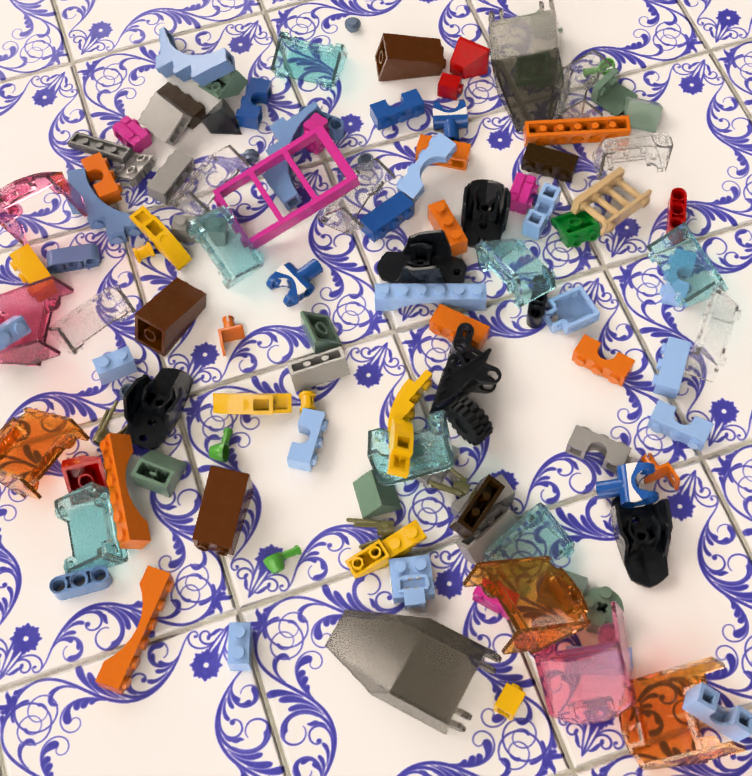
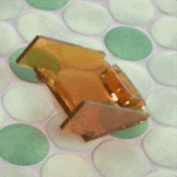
[0,407,90,500]
[462,556,591,655]
[619,656,746,770]

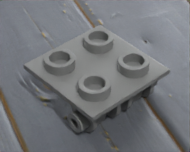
[114,152,155,187]

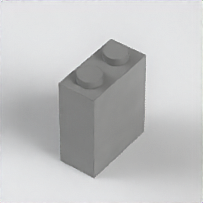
[138,92,193,146]

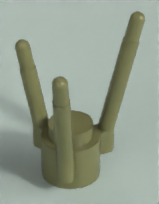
[92,400,128,447]
[428,455,471,498]
[346,518,394,549]

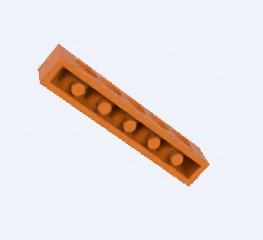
[523,115,631,147]

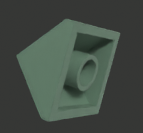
[623,96,663,133]
[300,311,342,354]
[352,470,401,519]

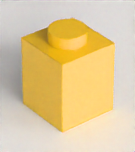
[493,683,526,721]

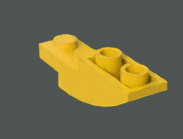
[129,206,192,271]
[388,369,433,439]
[213,393,292,415]
[387,417,414,479]
[345,520,427,579]

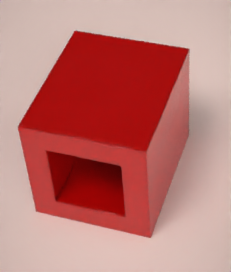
[437,72,464,101]

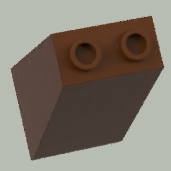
[375,33,446,82]
[135,278,207,357]
[192,465,254,556]

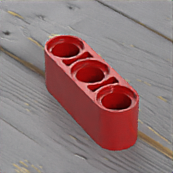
[666,188,687,240]

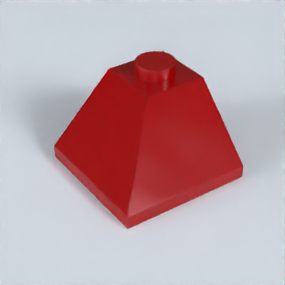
[449,36,490,79]
[61,456,110,504]

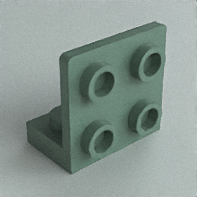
[591,67,638,116]

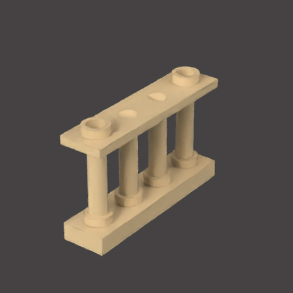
[570,167,652,236]

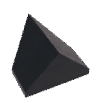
[201,99,242,135]

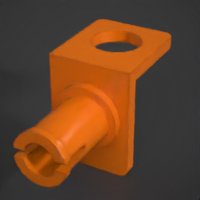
[218,315,245,357]
[641,453,680,490]

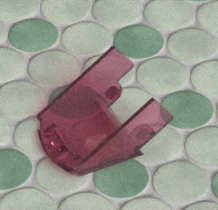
[0,171,88,246]
[0,276,74,366]
[531,601,637,724]

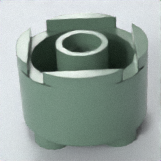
[578,586,624,635]

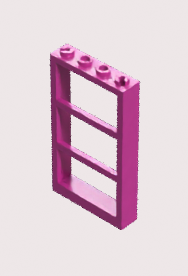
[213,124,360,252]

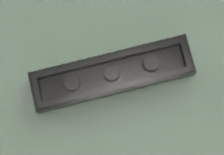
[67,131,134,164]

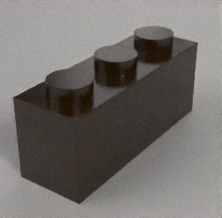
[156,81,206,130]
[521,143,579,183]
[449,474,505,539]

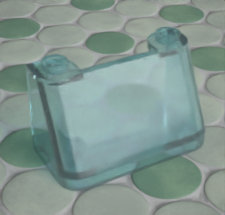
[270,31,348,89]
[186,205,265,289]
[646,222,729,308]
[475,238,556,308]
[367,410,454,486]
[54,482,129,574]
[482,502,575,599]

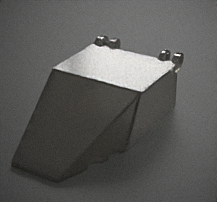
[488,0,565,132]
[325,609,502,735]

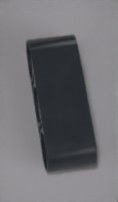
[526,274,549,328]

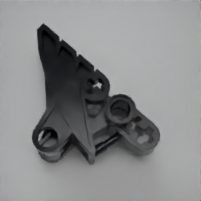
[429,323,502,416]

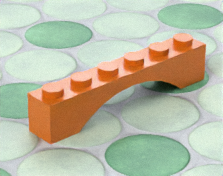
[100,433,151,550]
[95,566,174,695]

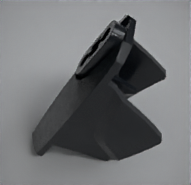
[461,179,511,251]
[377,230,467,283]
[123,368,194,451]
[610,497,673,588]

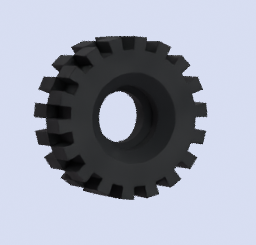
[445,395,493,446]

